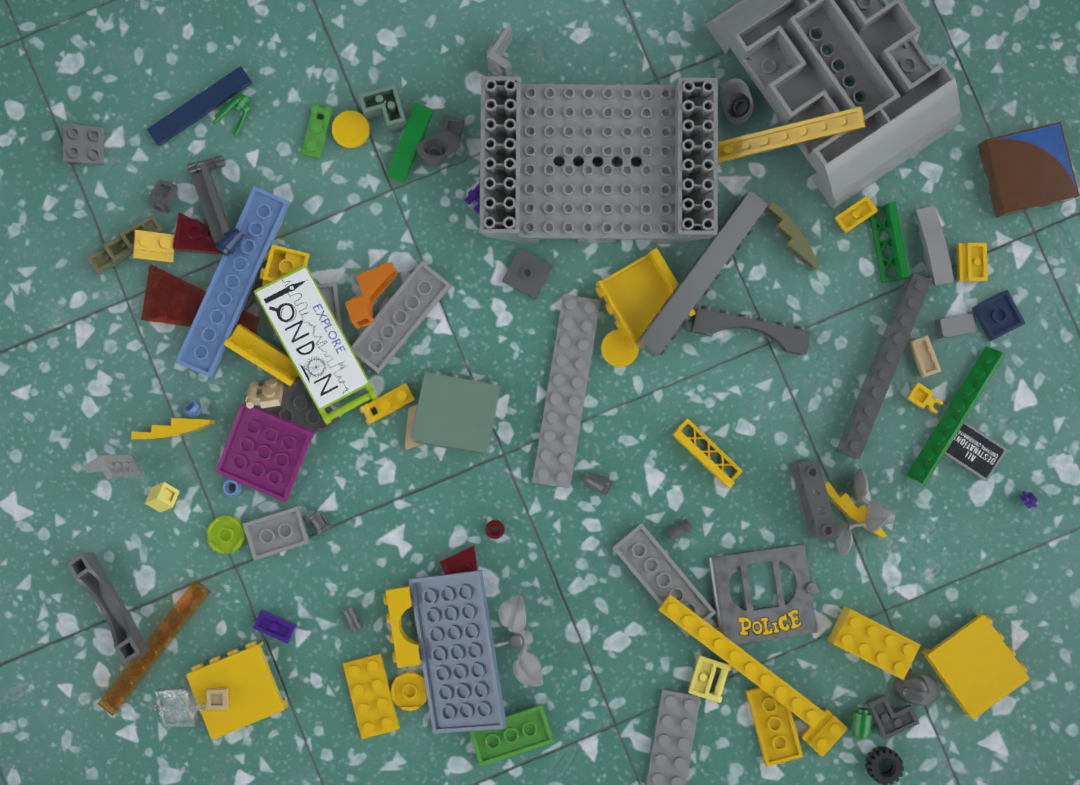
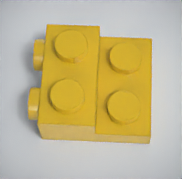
[260,244,310,285]

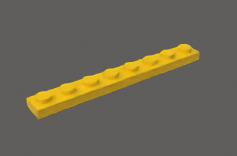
[718,107,865,163]

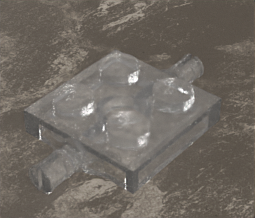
[147,687,206,727]

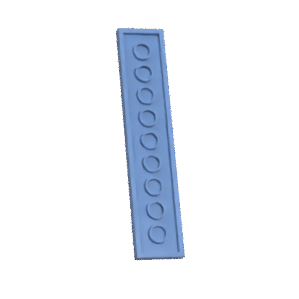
[175,186,290,378]

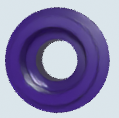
[1019,490,1038,509]

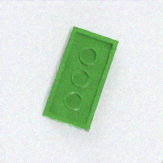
[469,703,554,766]

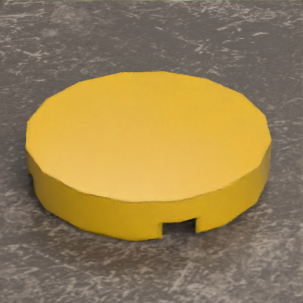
[332,110,370,149]
[601,329,639,368]
[390,671,427,711]

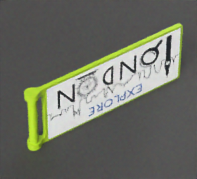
[254,265,378,425]

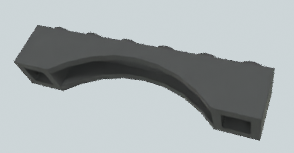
[691,306,811,356]
[66,552,151,664]

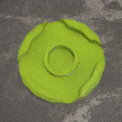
[207,515,246,554]

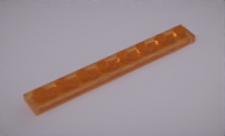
[98,580,211,716]

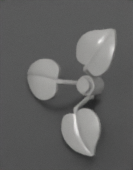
[836,468,895,556]
[494,595,544,687]

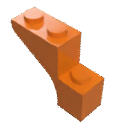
[345,262,397,329]

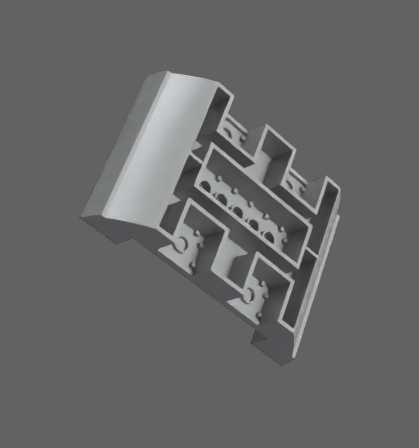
[705,0,962,209]
[480,76,718,244]

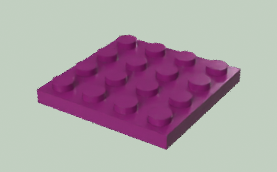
[215,401,315,503]

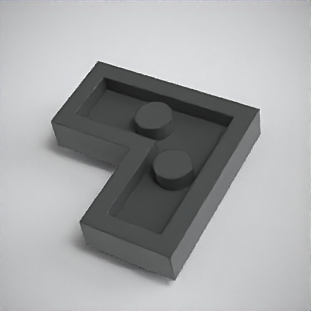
[866,694,920,740]

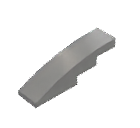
[914,206,954,286]

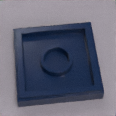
[972,290,1025,341]

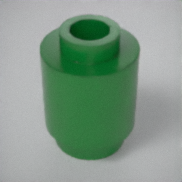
[851,707,872,738]

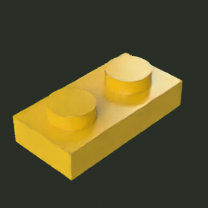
[834,196,878,234]

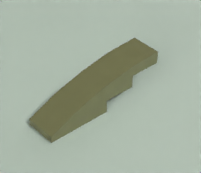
[765,201,819,271]
[87,215,164,275]

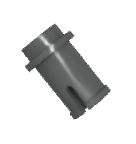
[667,519,692,541]
[342,606,363,632]

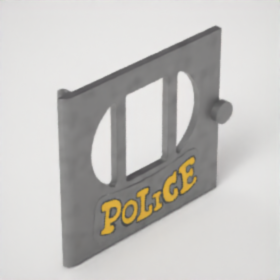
[708,544,818,645]

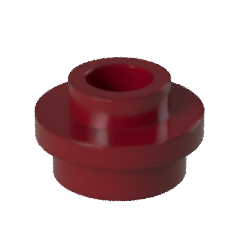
[485,520,505,539]

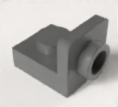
[149,180,178,213]

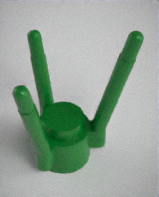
[212,92,251,138]

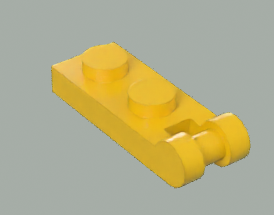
[359,383,415,425]

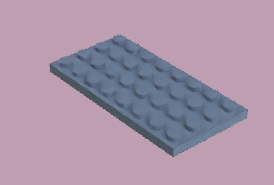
[409,570,507,734]

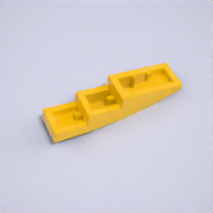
[131,418,215,439]
[824,481,887,538]

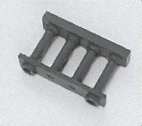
[789,459,839,542]

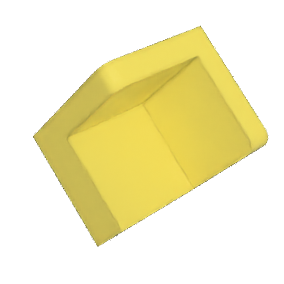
[145,482,180,512]

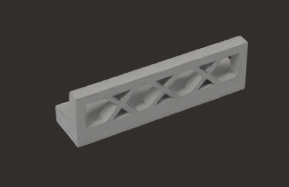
[83,454,142,480]

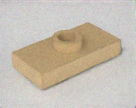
[908,335,941,378]

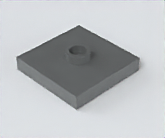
[502,248,553,300]

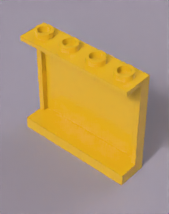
[595,248,696,350]
[921,612,1030,720]
[186,640,289,740]

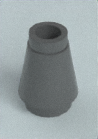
[582,472,612,495]

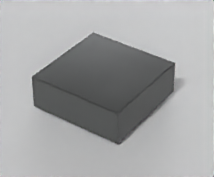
[442,117,465,140]

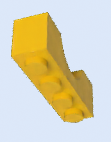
[383,585,422,668]

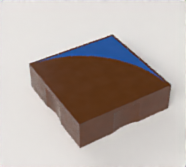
[977,122,1080,218]

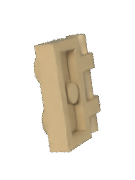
[245,378,285,408]

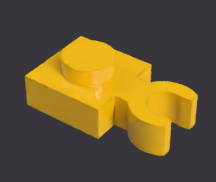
[906,382,944,414]

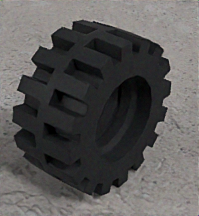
[865,746,904,785]

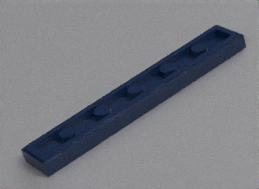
[147,66,253,146]

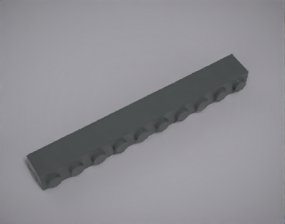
[636,190,768,357]
[836,273,932,459]

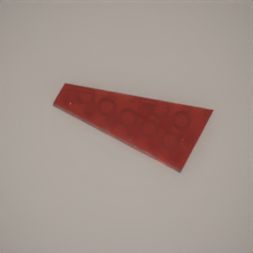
[141,264,259,335]

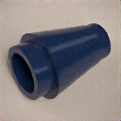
[216,228,244,257]

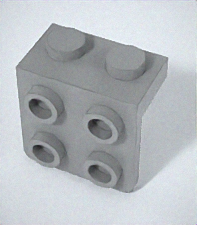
[486,26,512,77]

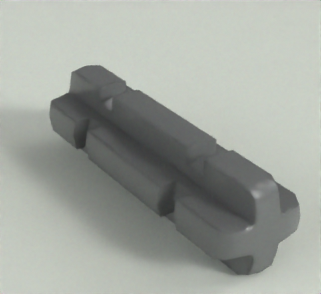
[187,156,226,175]

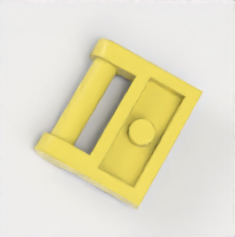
[688,654,732,703]

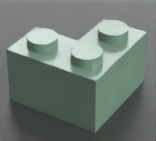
[358,84,407,132]

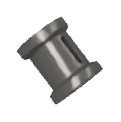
[307,510,332,535]

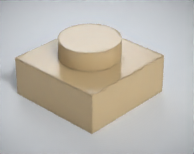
[206,688,229,710]

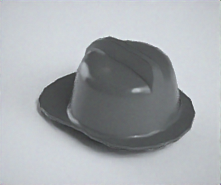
[720,78,754,125]
[417,131,461,166]
[893,672,939,705]

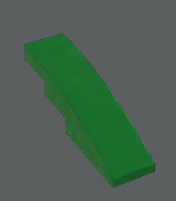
[386,102,434,183]

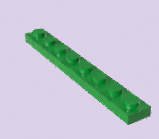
[906,346,1005,486]

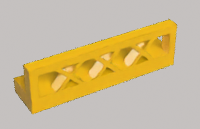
[224,324,299,386]
[671,418,743,488]

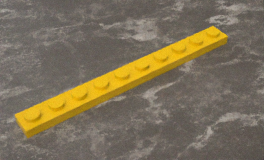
[658,594,825,728]

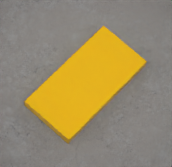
[745,686,803,767]

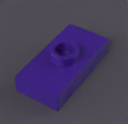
[253,609,297,644]

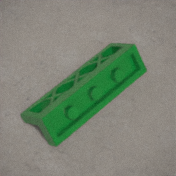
[869,201,910,283]

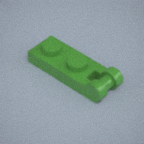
[301,103,333,160]

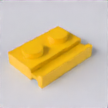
[133,230,175,263]
[956,243,988,282]
[800,708,848,757]

